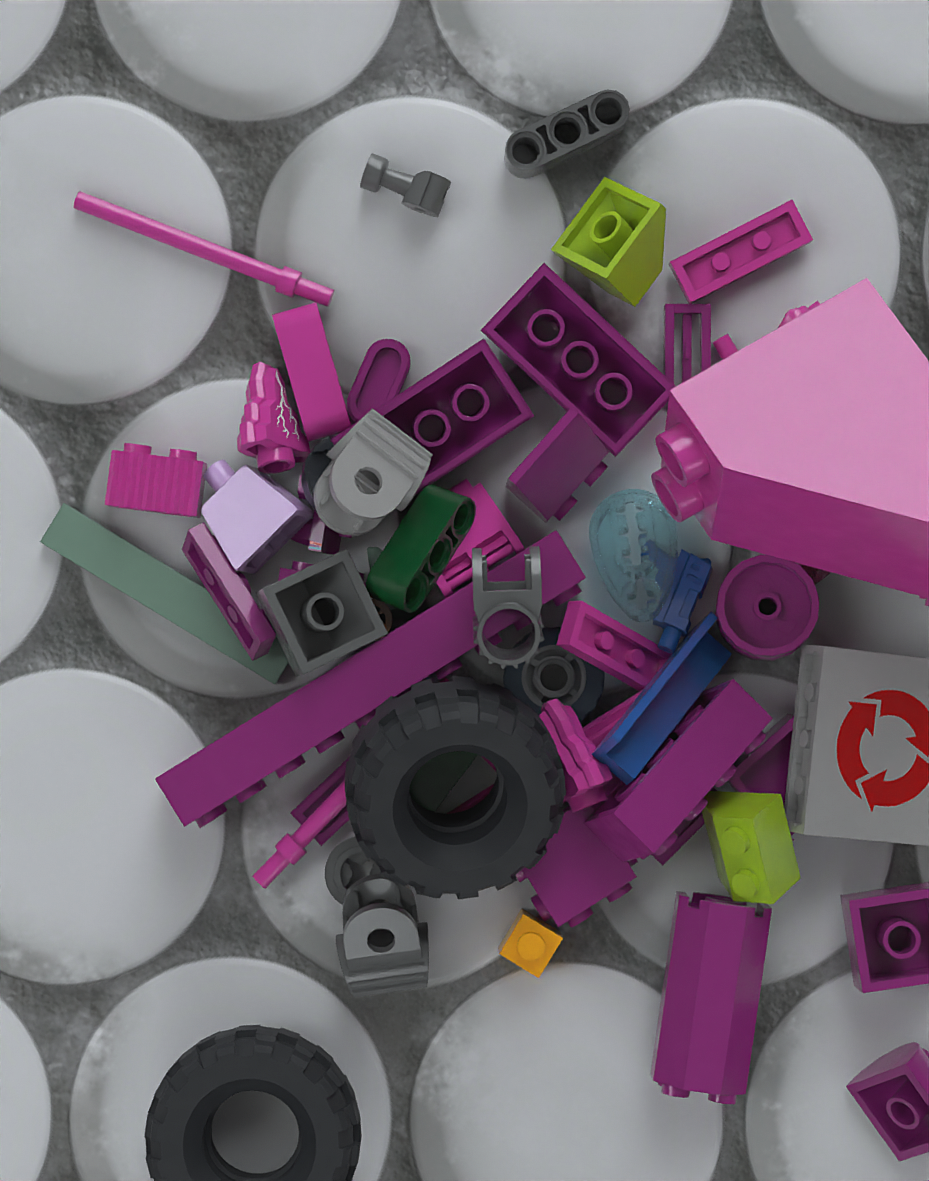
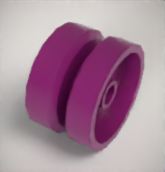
[715,554,819,661]

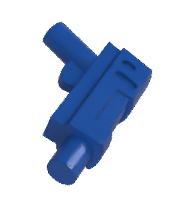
[640,542,713,653]

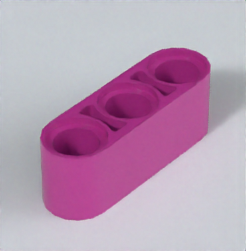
[272,302,351,442]

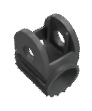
[472,546,544,669]
[336,874,429,998]

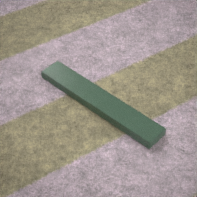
[40,503,289,684]

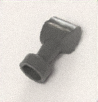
[360,153,451,217]

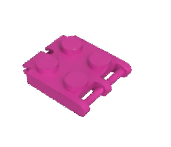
[436,478,525,598]

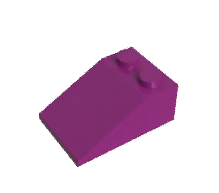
[505,407,609,523]

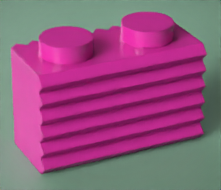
[105,443,207,518]

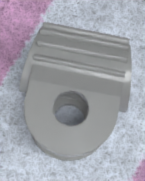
[314,409,433,536]

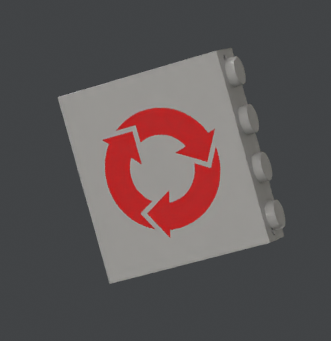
[784,644,929,846]

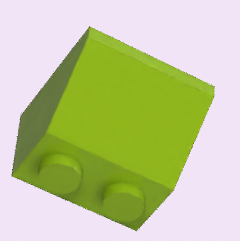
[702,791,801,904]

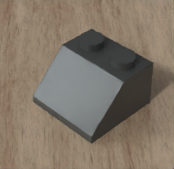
[255,549,388,677]

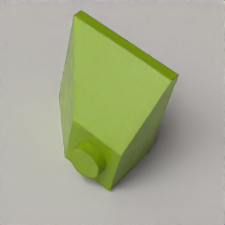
[551,177,666,307]

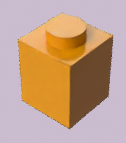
[498,909,563,978]

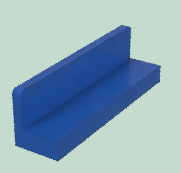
[592,611,732,785]

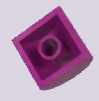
[846,1042,929,1162]

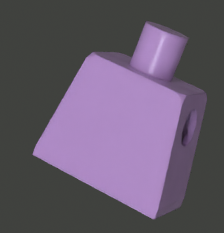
[201,460,314,574]

